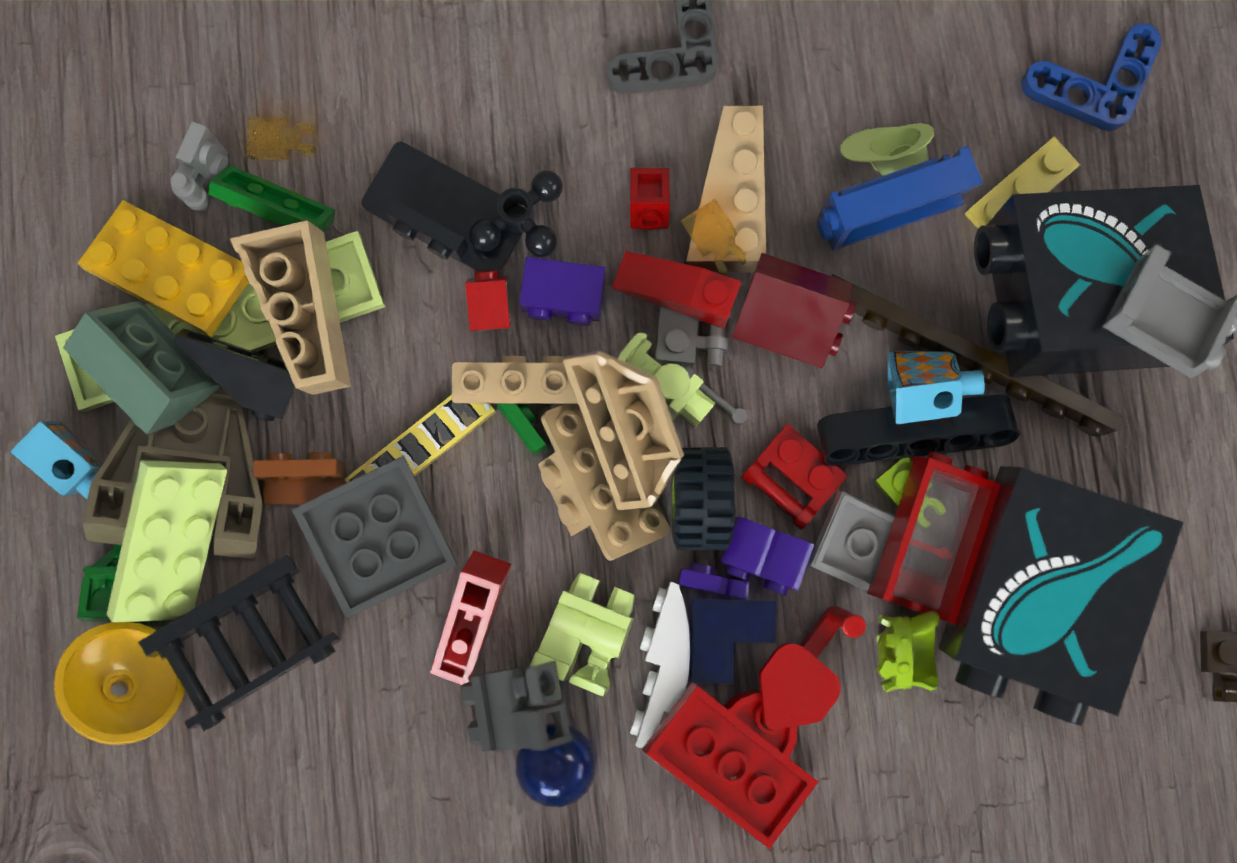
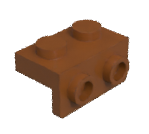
[254,452,346,505]

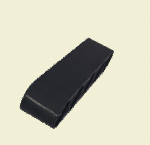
[817,395,1020,466]

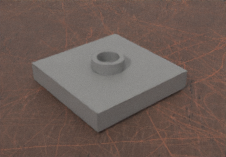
[807,491,895,592]

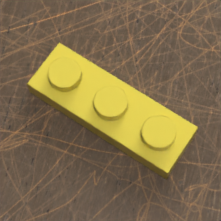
[965,137,1080,229]

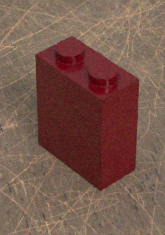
[732,252,857,369]

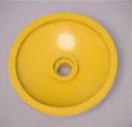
[54,622,185,745]

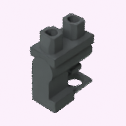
[461,661,571,752]

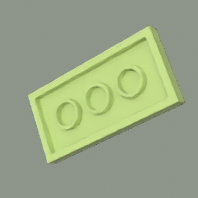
[107,460,227,622]

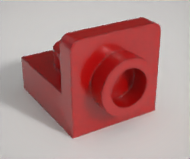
[630,168,670,230]

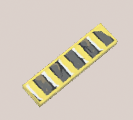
[345,395,496,483]

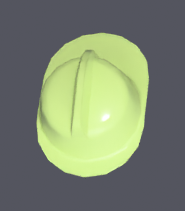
[840,123,934,176]

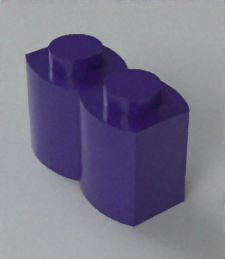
[719,516,814,595]

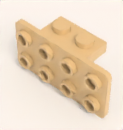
[538,404,670,560]

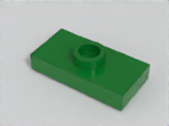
[496,404,547,457]

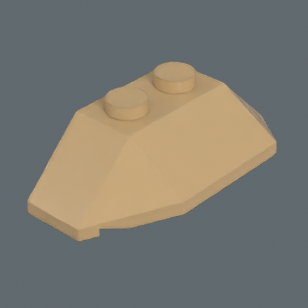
[562,351,684,510]

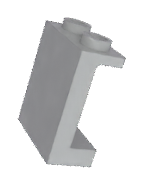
[1102,244,1237,379]

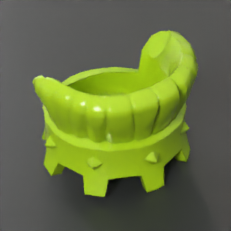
[876,611,940,693]

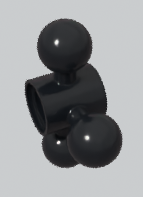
[469,170,563,257]

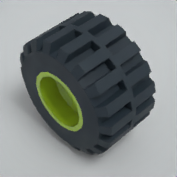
[671,447,735,550]

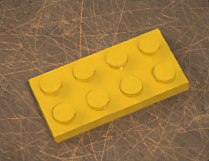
[78,200,249,338]

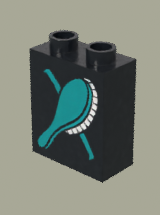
[974,185,1234,377]
[938,466,1184,726]

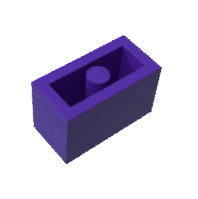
[519,257,605,326]

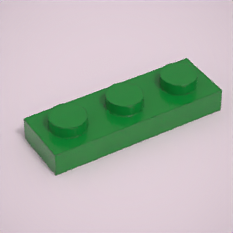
[208,165,336,232]

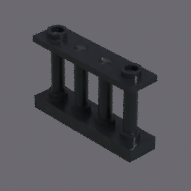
[138,554,340,731]

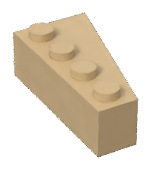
[686,106,766,272]
[230,220,351,395]

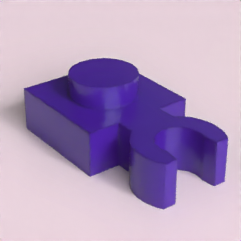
[677,563,750,599]

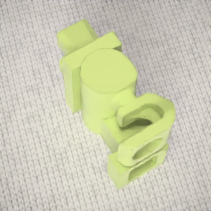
[618,333,716,428]
[529,573,635,697]

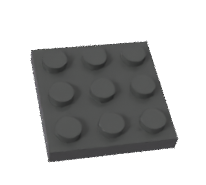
[292,455,457,619]

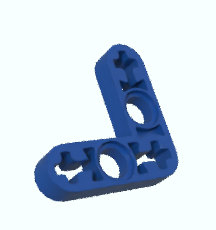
[1021,23,1161,131]

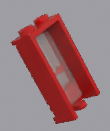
[867,452,1001,624]

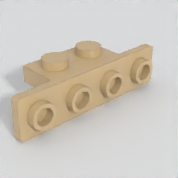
[452,356,578,404]

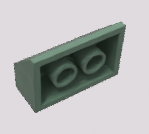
[63,300,220,434]

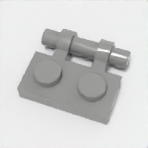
[170,121,229,211]
[655,307,731,367]

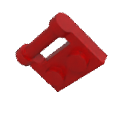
[740,424,848,530]

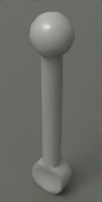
[684,367,747,425]

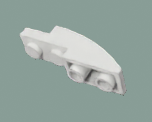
[630,582,690,748]

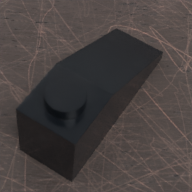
[174,328,295,421]

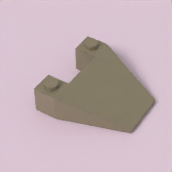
[82,387,263,560]

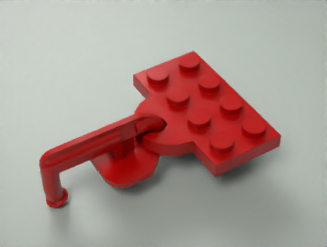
[641,606,866,849]

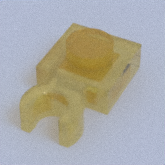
[246,117,317,160]
[681,199,746,276]

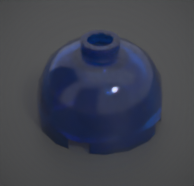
[515,723,596,807]

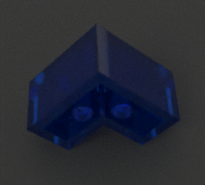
[689,599,776,684]

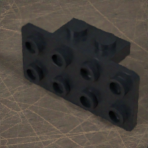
[361,142,527,276]

